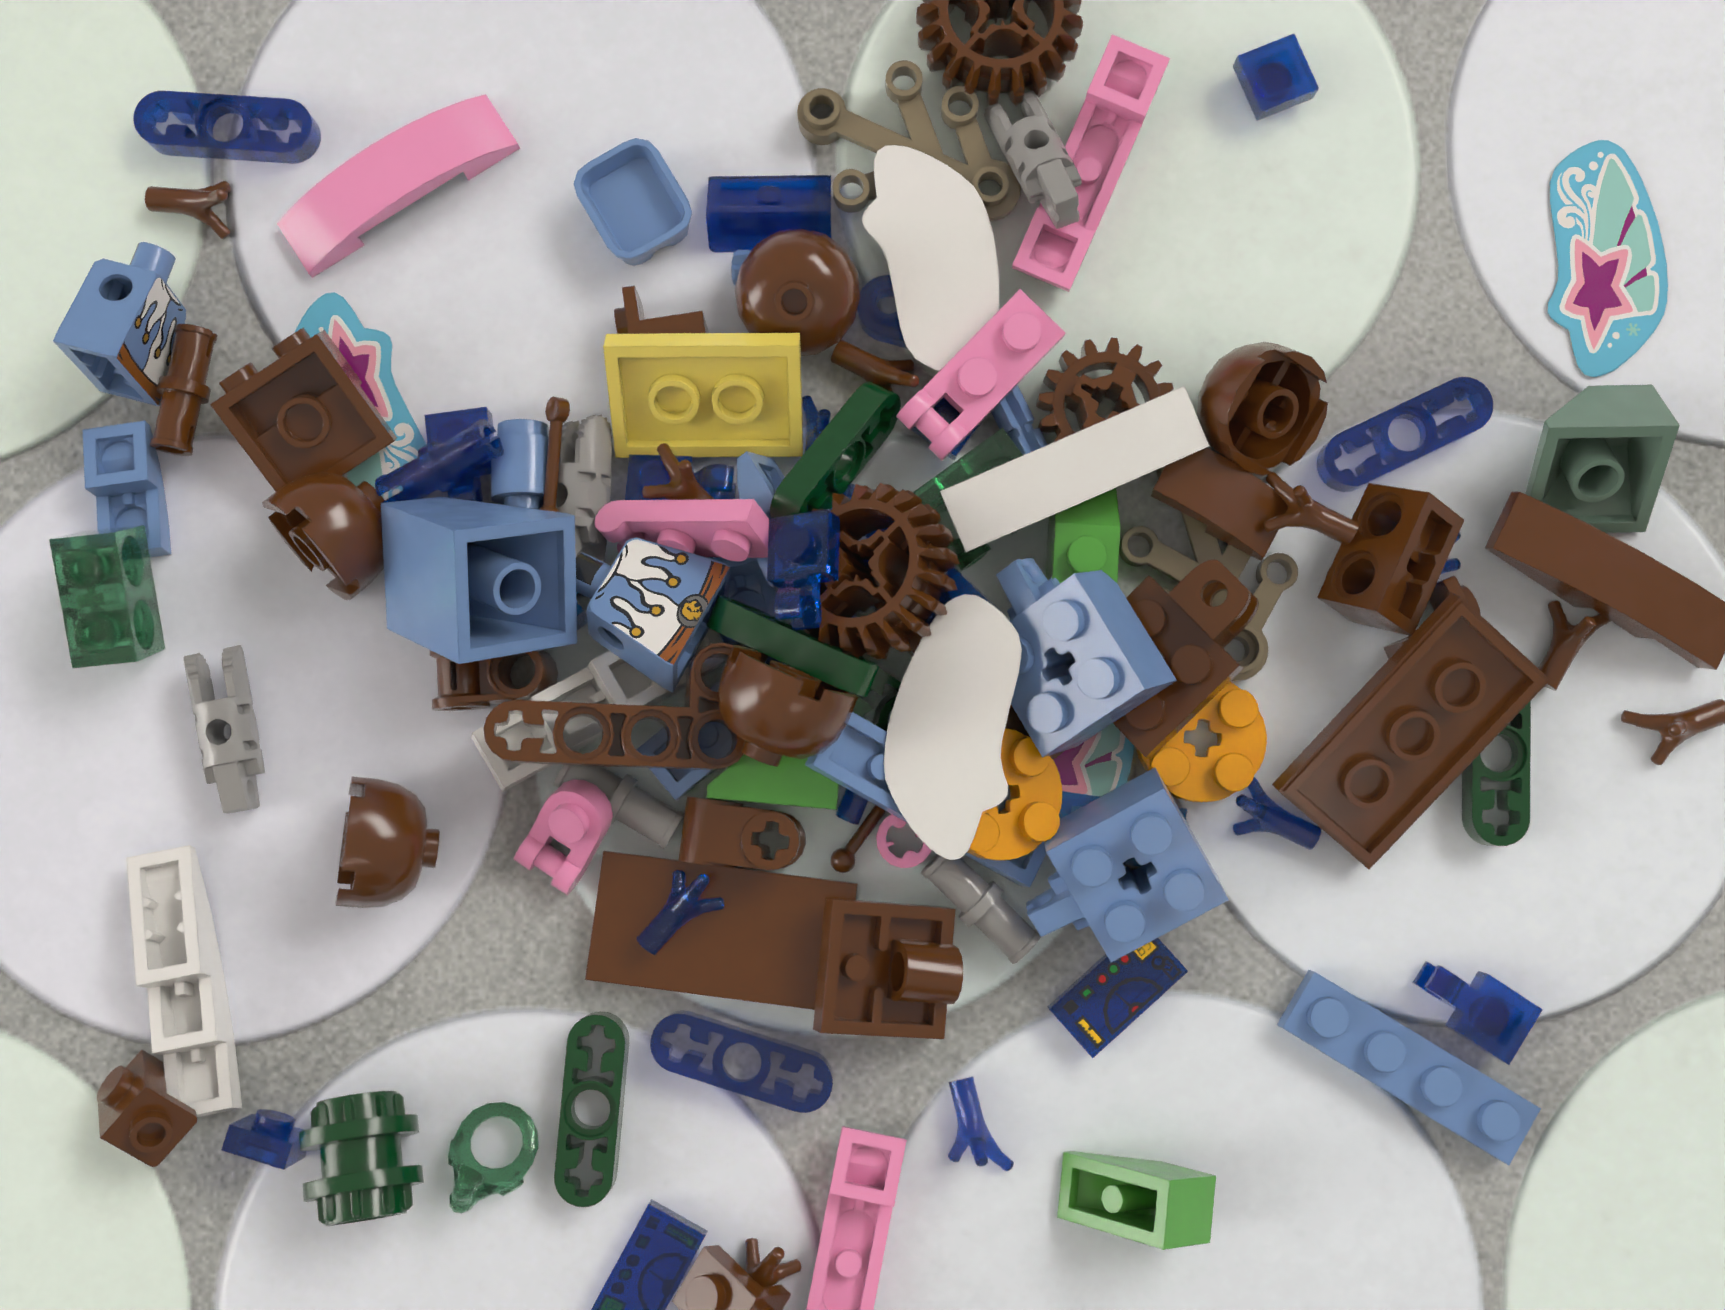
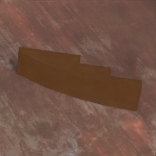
[1485,492,1725,670]

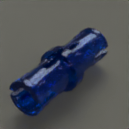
[375,419,504,503]

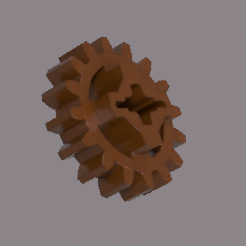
[1036,337,1174,442]

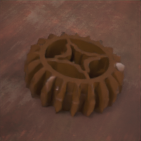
[916,0,1083,107]
[784,483,960,660]

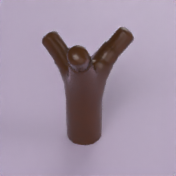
[145,181,231,239]
[831,340,919,392]
[642,443,714,500]
[1263,472,1359,545]
[1538,600,1611,691]
[1621,699,1725,765]
[745,1238,802,1287]

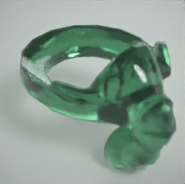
[448,1102,539,1214]

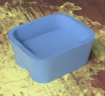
[573,138,692,266]

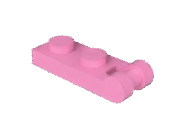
[896,289,1066,461]
[594,499,782,562]

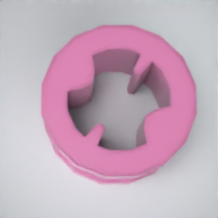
[876,814,931,868]

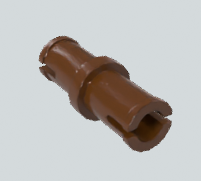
[150,324,218,456]

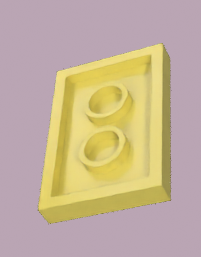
[603,333,804,458]

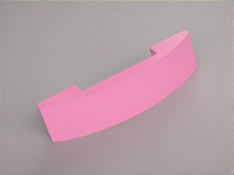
[1012,35,1170,292]
[277,94,520,278]
[806,1126,907,1310]

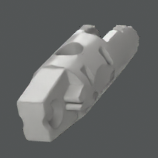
[984,90,1082,229]
[556,415,612,562]
[183,645,265,814]

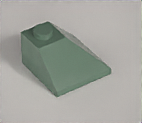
[1525,384,1680,533]

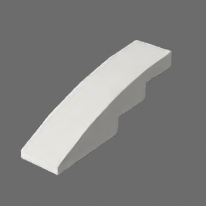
[940,386,1209,552]
[471,628,726,792]
[126,845,242,1117]

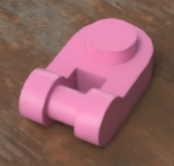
[514,779,613,895]

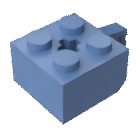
[996,558,1177,757]
[1026,767,1229,962]

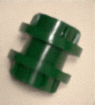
[299,1091,424,1226]

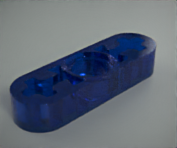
[133,91,321,164]
[1317,377,1493,492]
[650,1010,833,1113]

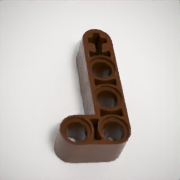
[483,643,745,770]

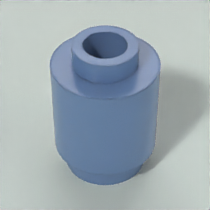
[491,419,549,510]

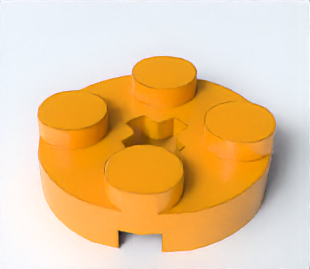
[1136,681,1267,802]
[967,729,1062,860]

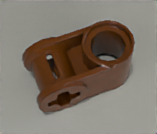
[429,650,558,711]
[678,796,806,870]

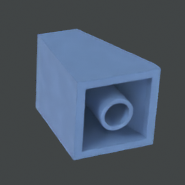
[381,497,577,664]

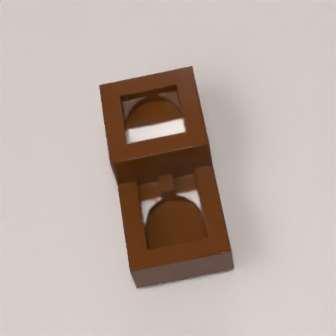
[1151,447,1288,561]

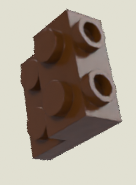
[210,327,397,492]

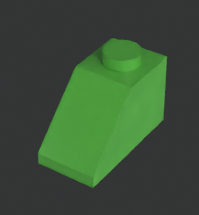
[1045,488,1120,583]
[706,754,840,810]
[1057,1151,1216,1250]

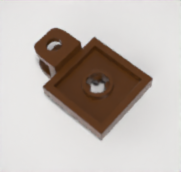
[1113,559,1259,759]

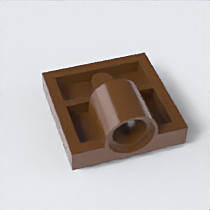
[813,898,963,1039]

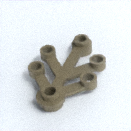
[797,60,1021,221]
[1119,466,1298,681]

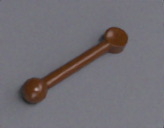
[539,396,570,512]
[830,805,886,873]

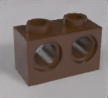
[1317,483,1464,636]

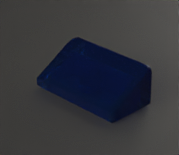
[706,175,832,253]

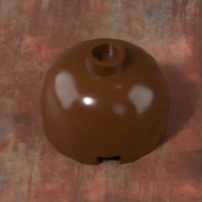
[734,229,860,356]
[1197,342,1328,476]
[262,471,386,600]
[718,645,858,767]
[335,776,440,908]

